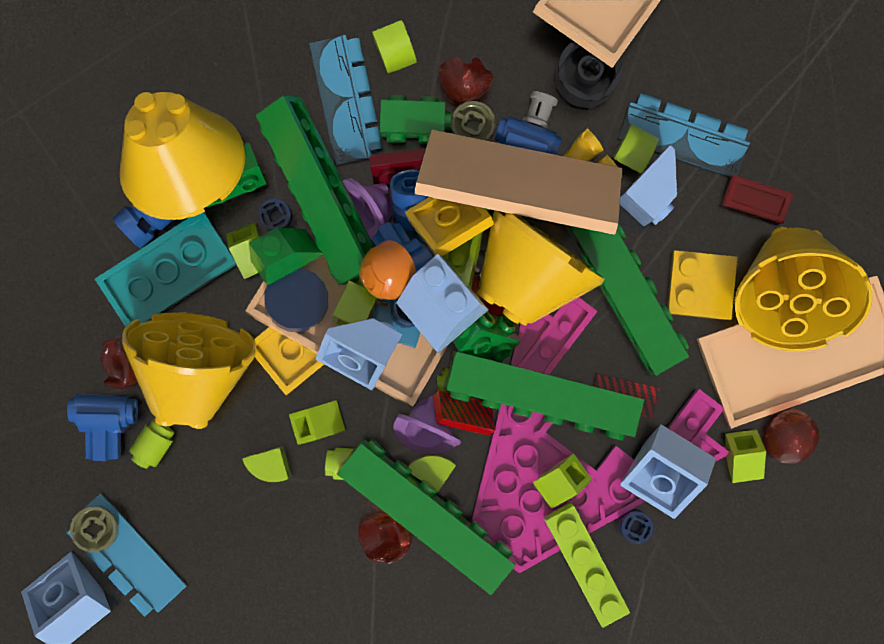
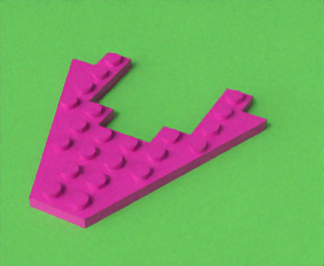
[471,297,729,573]

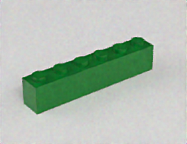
[256,96,375,286]
[564,223,689,376]
[443,351,644,441]
[337,438,516,595]

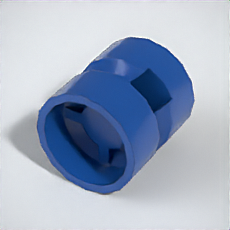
[390,170,428,231]
[112,206,173,248]

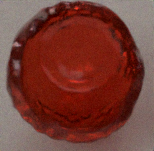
[438,56,493,102]
[100,337,137,389]
[765,408,820,464]
[358,512,412,564]

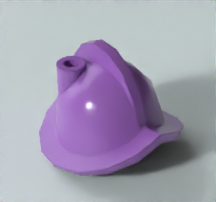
[342,178,393,242]
[393,395,461,454]

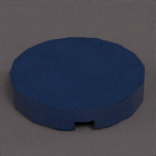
[264,269,328,332]

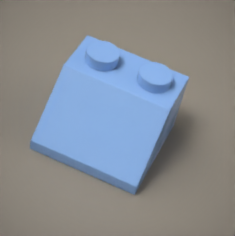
[620,145,677,226]
[396,254,489,353]
[316,318,403,390]
[620,424,716,519]
[21,552,111,644]

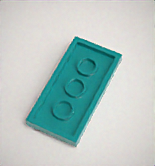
[95,212,237,327]

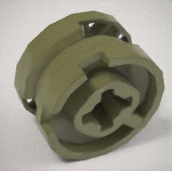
[451,101,495,141]
[70,507,119,552]

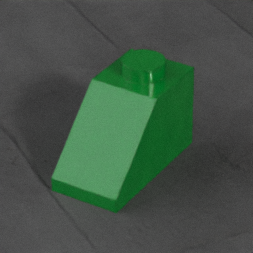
[249,228,323,286]

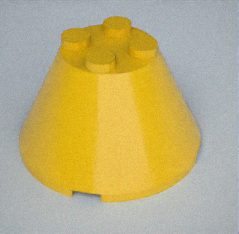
[120,92,246,220]
[477,210,605,326]
[735,227,873,351]
[122,312,256,429]

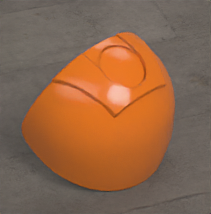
[359,240,416,300]

